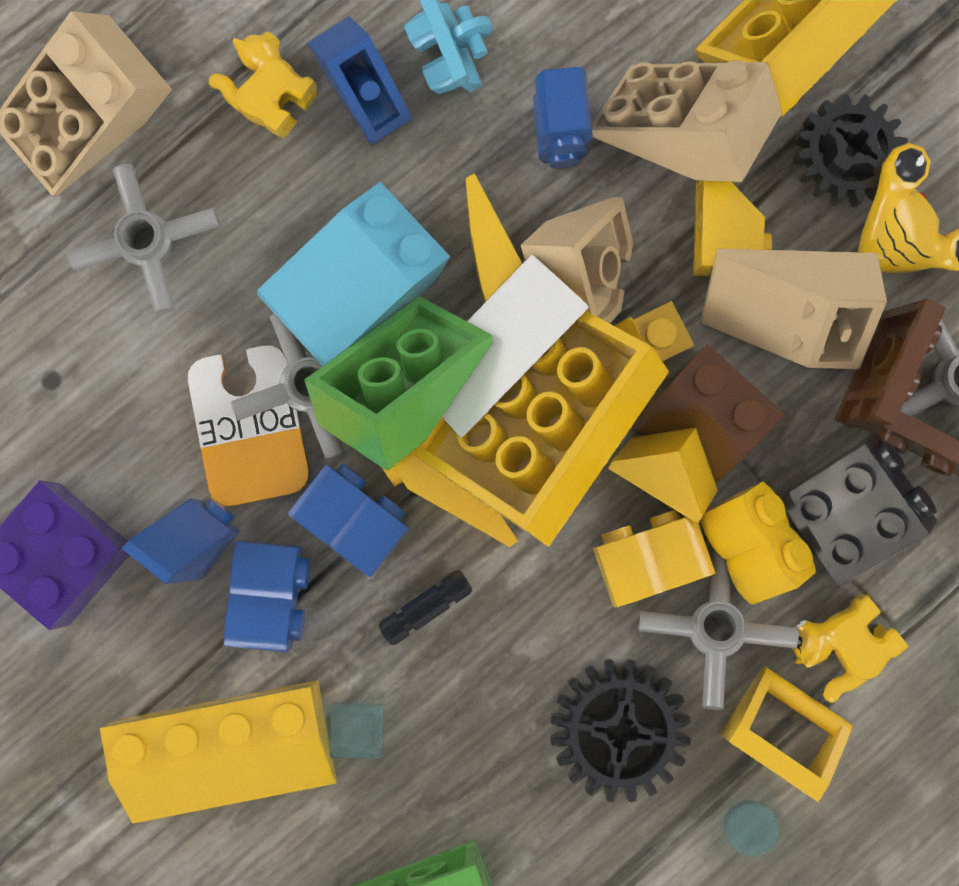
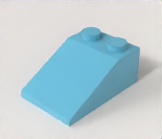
[257,182,450,366]

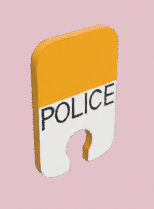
[188,346,310,506]

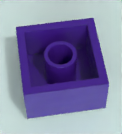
[0,480,129,630]

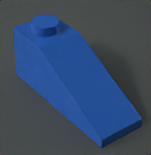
[122,497,240,584]

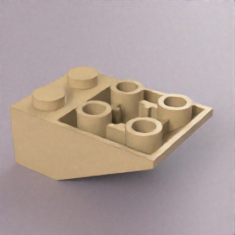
[0,11,172,196]
[592,60,782,182]
[701,249,887,369]

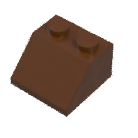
[631,344,785,484]

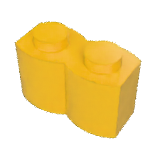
[700,481,816,605]
[593,510,716,607]

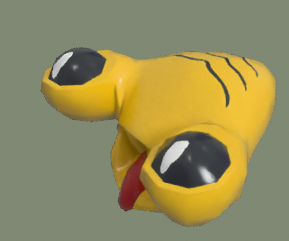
[858,143,959,273]

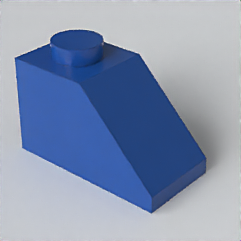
[307,16,413,145]

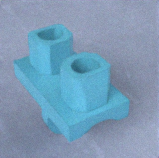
[404,0,493,94]

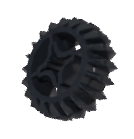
[550,658,691,802]

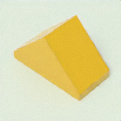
[608,427,718,524]

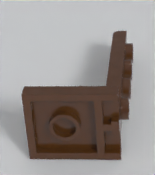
[834,298,959,476]

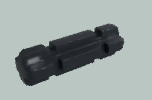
[378,570,472,645]

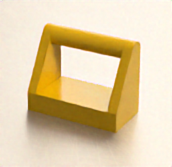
[719,666,853,802]

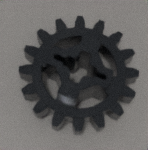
[793,94,908,207]

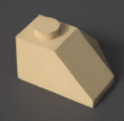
[521,197,633,323]

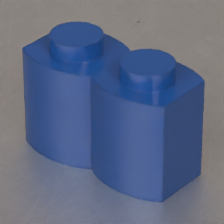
[533,67,593,169]
[288,463,410,577]
[224,540,311,652]

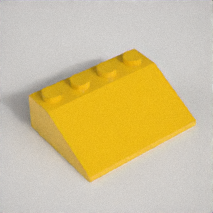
[411,311,669,547]

